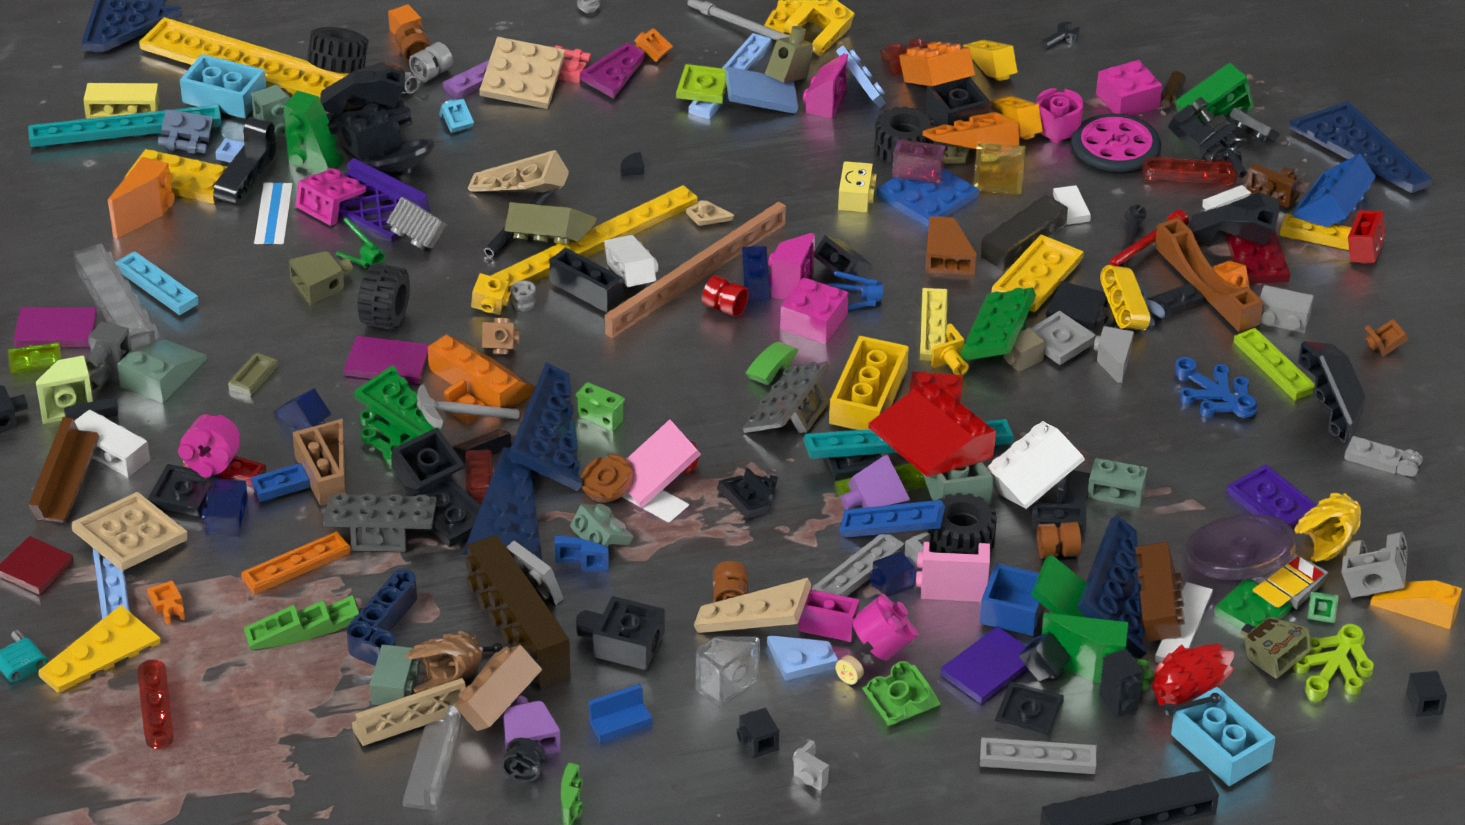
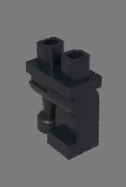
[1168,97,1238,165]

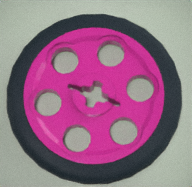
[1072,113,1161,172]

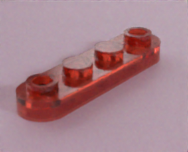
[1142,157,1238,185]
[137,659,174,749]

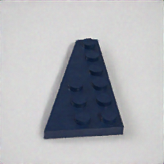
[1289,101,1432,193]
[506,362,582,491]
[462,447,542,560]
[1077,514,1147,659]

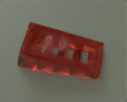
[465,450,493,501]

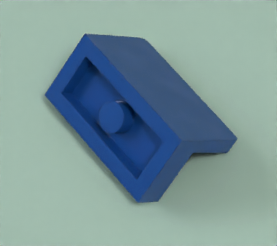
[588,684,653,743]

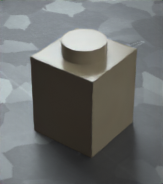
[1004,328,1045,372]

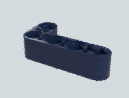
[346,569,417,666]

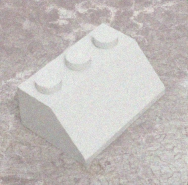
[986,421,1085,509]

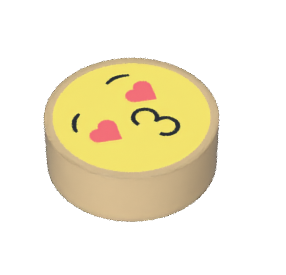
[835,655,864,685]

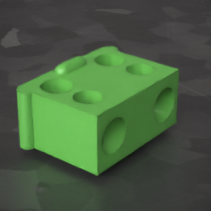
[575,382,625,431]

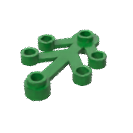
[360,410,414,466]

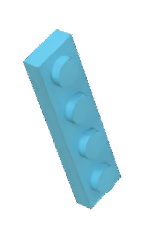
[115,251,199,315]

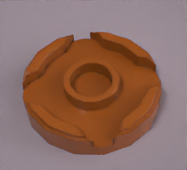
[581,454,634,503]

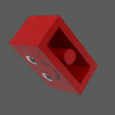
[1348,210,1386,264]

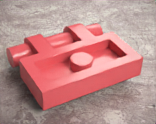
[548,45,591,84]

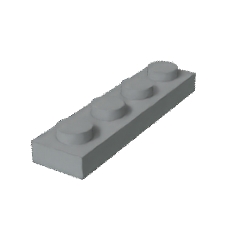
[812,533,905,597]
[980,737,1096,774]

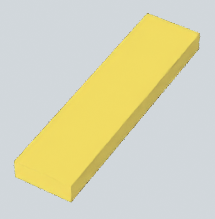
[920,288,948,361]

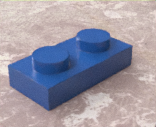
[250,463,310,502]

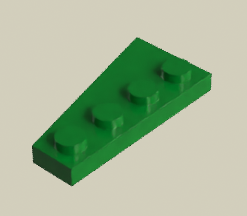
[354,365,442,438]

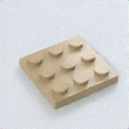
[480,37,565,109]
[72,492,187,571]

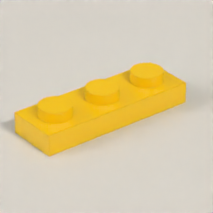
[1279,213,1352,250]

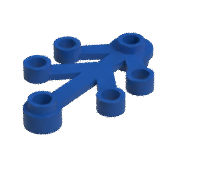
[1175,357,1258,418]

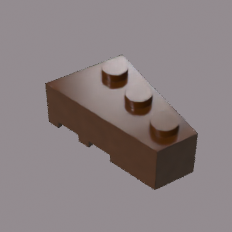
[1135,542,1185,642]

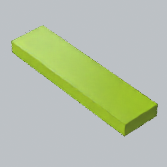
[1234,328,1315,401]

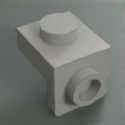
[904,532,931,572]
[793,740,829,791]

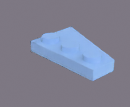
[836,45,888,108]

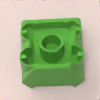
[862,661,941,726]

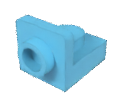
[439,99,474,133]

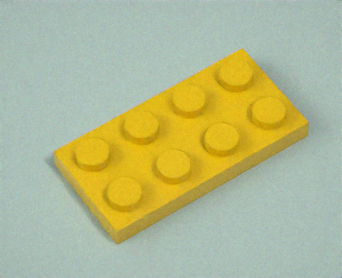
[125,149,227,204]
[991,235,1084,312]

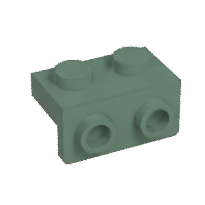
[570,504,634,548]

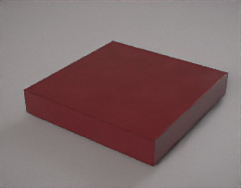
[0,536,74,595]

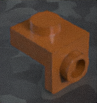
[1364,319,1409,357]

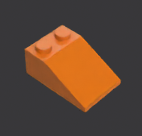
[108,157,174,239]

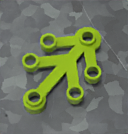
[1293,624,1374,702]

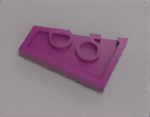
[580,42,645,99]

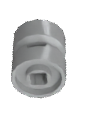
[409,42,453,82]

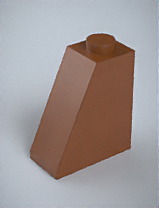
[925,216,976,276]

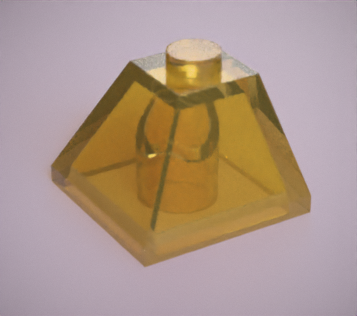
[974,143,1025,195]

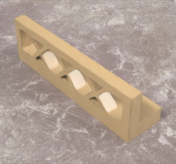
[352,678,466,746]

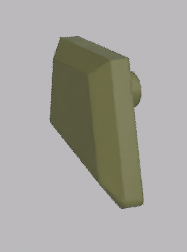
[939,143,971,164]

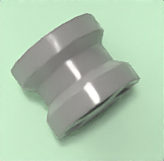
[511,281,536,312]

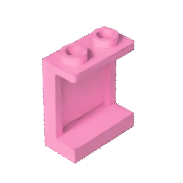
[916,542,990,602]

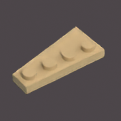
[694,578,812,633]

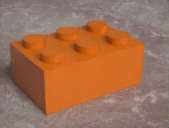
[899,41,975,86]

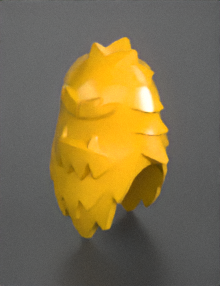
[1294,493,1361,562]

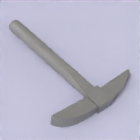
[417,384,520,430]

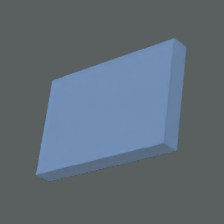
[725,66,798,114]

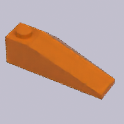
[923,112,1019,155]

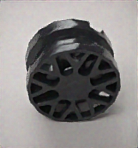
[501,737,546,782]

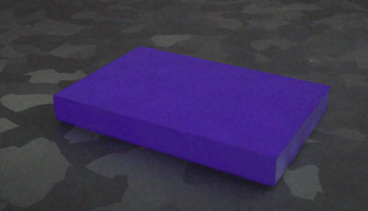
[1226,464,1317,537]
[940,626,1028,704]

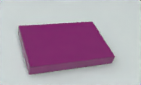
[13,307,97,347]
[344,336,431,384]

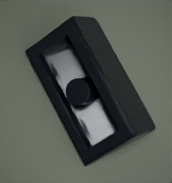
[453,429,512,465]

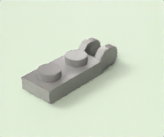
[1344,436,1423,477]

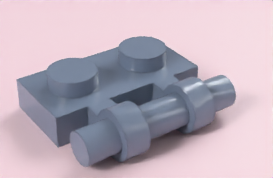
[158,109,214,154]

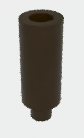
[1161,71,1186,108]

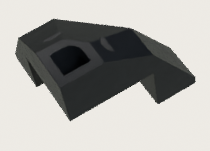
[320,62,405,115]
[1188,192,1279,246]
[1298,341,1365,444]

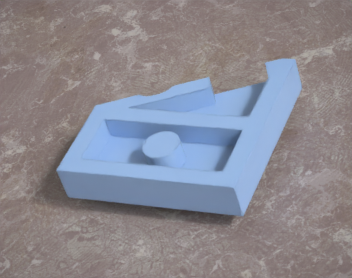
[767,636,838,681]

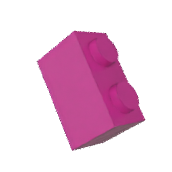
[798,589,860,642]

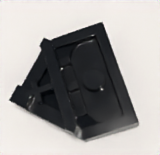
[717,468,778,519]

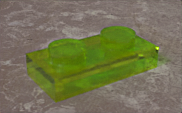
[8,342,62,373]

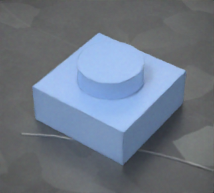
[215,138,244,163]

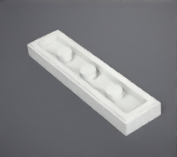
[1155,582,1213,663]

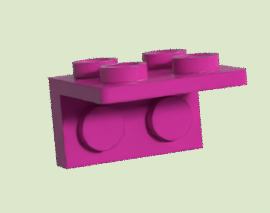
[295,168,366,226]

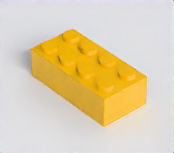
[829,335,909,430]

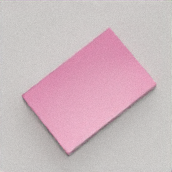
[626,420,701,508]

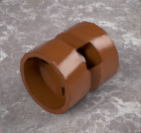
[395,22,431,63]
[1037,522,1081,559]
[713,561,748,603]

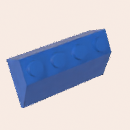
[1292,153,1376,227]

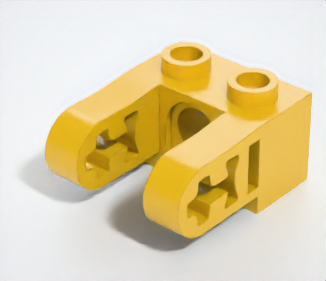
[783,0,855,57]

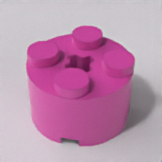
[1036,88,1083,143]
[178,414,241,478]
[852,594,919,661]

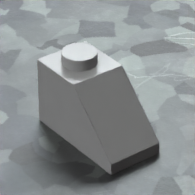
[1094,326,1134,383]

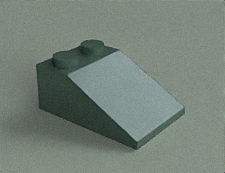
[117,339,207,404]
[923,462,993,504]

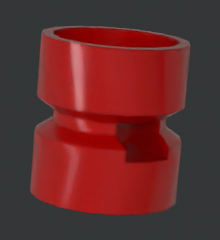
[702,275,749,318]

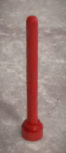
[1109,210,1189,266]

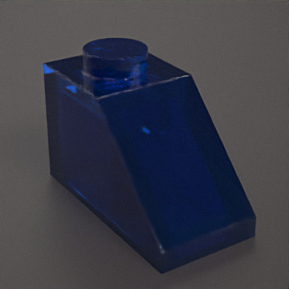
[274,388,331,431]

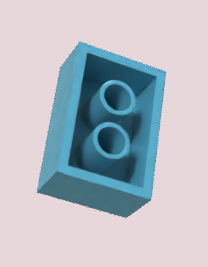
[180,54,266,118]
[1171,687,1275,786]

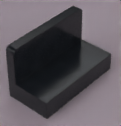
[1057,470,1091,505]

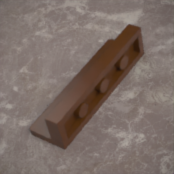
[28,417,99,523]

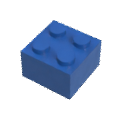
[980,563,1044,636]

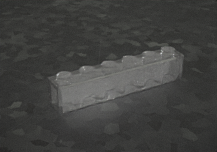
[73,243,159,349]

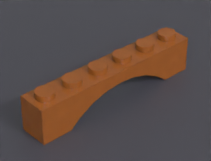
[1155,217,1263,332]

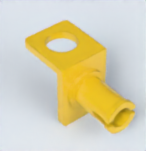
[931,323,969,375]

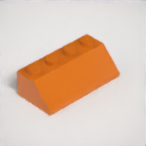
[428,335,535,409]

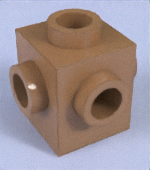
[482,318,520,355]

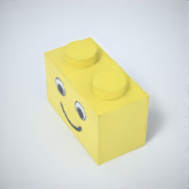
[838,161,877,213]

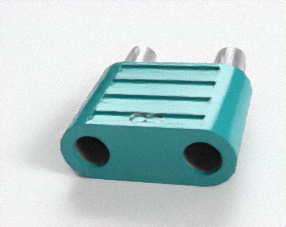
[0,630,48,683]

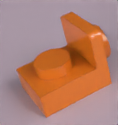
[634,28,673,62]
[1212,261,1250,288]
[444,379,485,424]

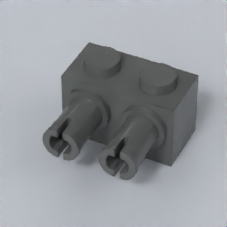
[85,322,132,392]

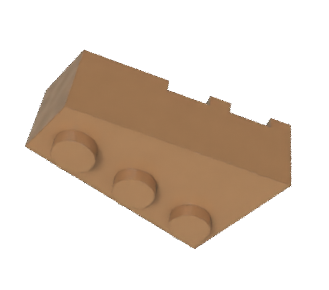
[292,419,346,506]
[455,645,542,731]

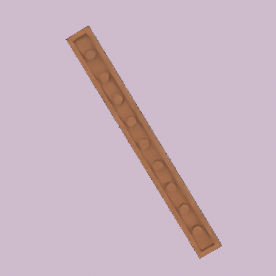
[605,201,786,339]

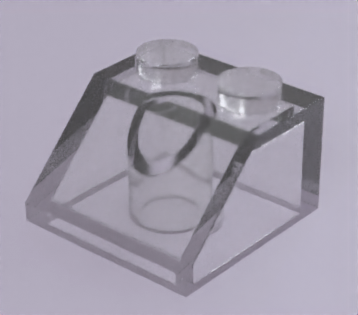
[696,637,760,708]

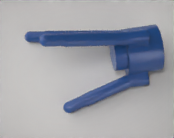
[824,271,883,310]

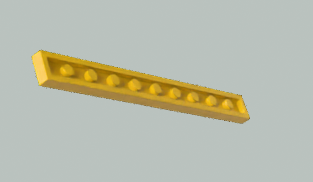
[491,185,698,292]

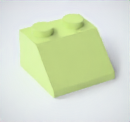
[36,355,93,424]

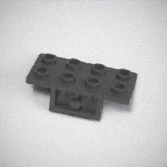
[742,362,830,433]
[323,493,437,552]

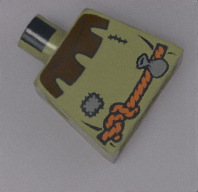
[1240,617,1311,679]

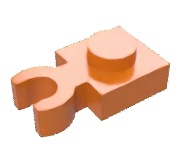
[146,580,185,625]

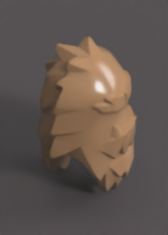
[406,631,484,693]

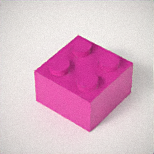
[1096,60,1162,116]
[780,278,848,344]

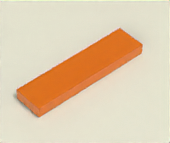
[241,531,351,595]

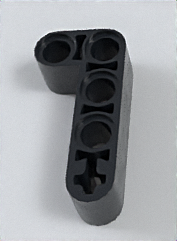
[213,117,276,204]

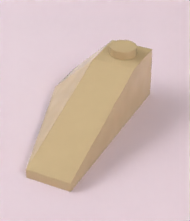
[468,150,569,192]

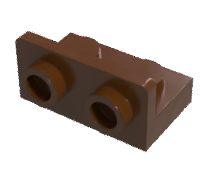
[1246,163,1300,208]

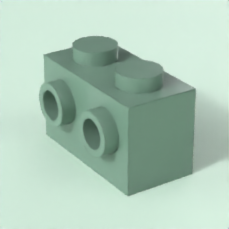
[251,85,290,140]
[1087,458,1147,508]
[370,645,420,706]

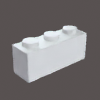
[604,235,658,287]
[75,409,150,478]

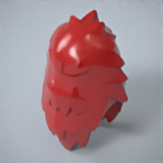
[1151,644,1234,705]

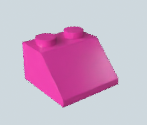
[803,53,848,118]
[768,233,815,300]

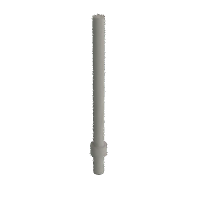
[687,0,790,41]

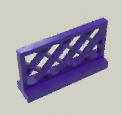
[338,158,431,242]

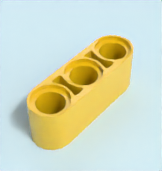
[1100,265,1150,331]

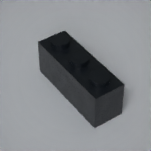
[549,247,623,313]

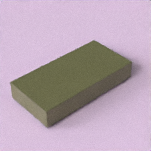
[228,352,278,397]

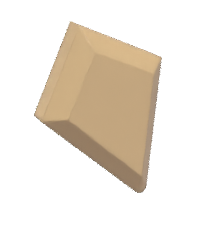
[686,200,734,226]

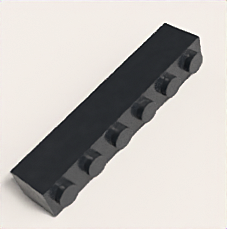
[1040,770,1219,825]

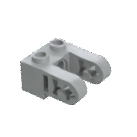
[1341,532,1408,598]

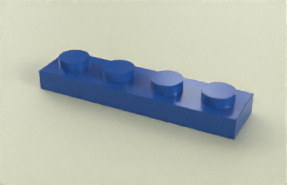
[839,500,945,538]

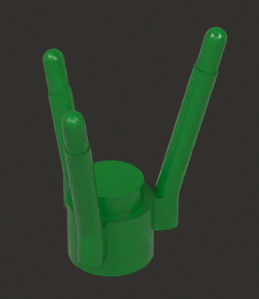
[336,218,386,268]

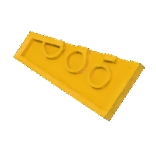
[39,605,160,693]

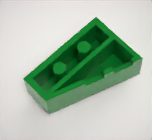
[1175,63,1254,125]
[283,90,345,173]

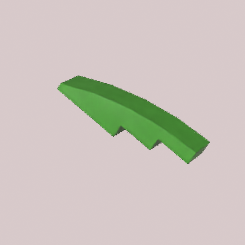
[244,595,360,650]

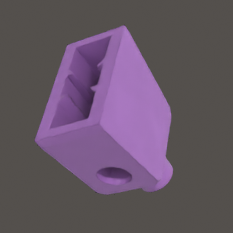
[840,455,910,510]
[503,696,561,754]

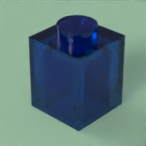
[870,551,915,597]

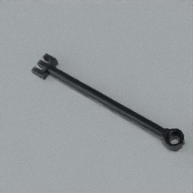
[1095,204,1147,329]

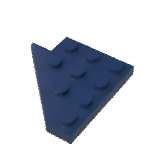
[81,0,182,52]

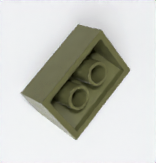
[505,202,597,245]

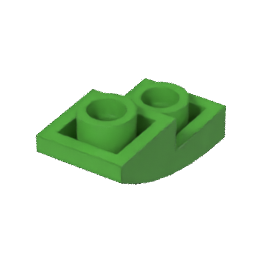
[746,341,799,385]
[561,762,583,825]

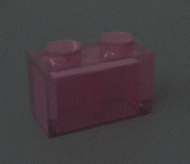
[892,139,945,183]

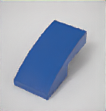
[554,536,609,572]

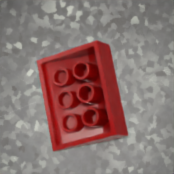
[868,383,996,477]

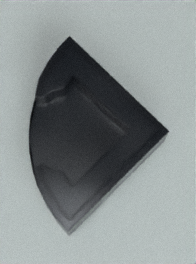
[620,152,644,175]

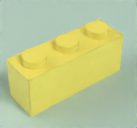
[84,83,160,119]

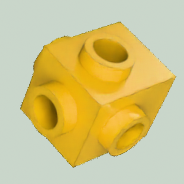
[471,273,511,315]

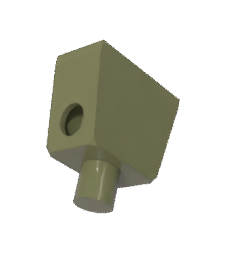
[765,26,813,83]
[289,251,353,305]

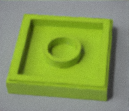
[676,64,727,104]

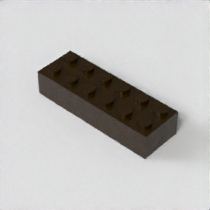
[465,534,571,690]

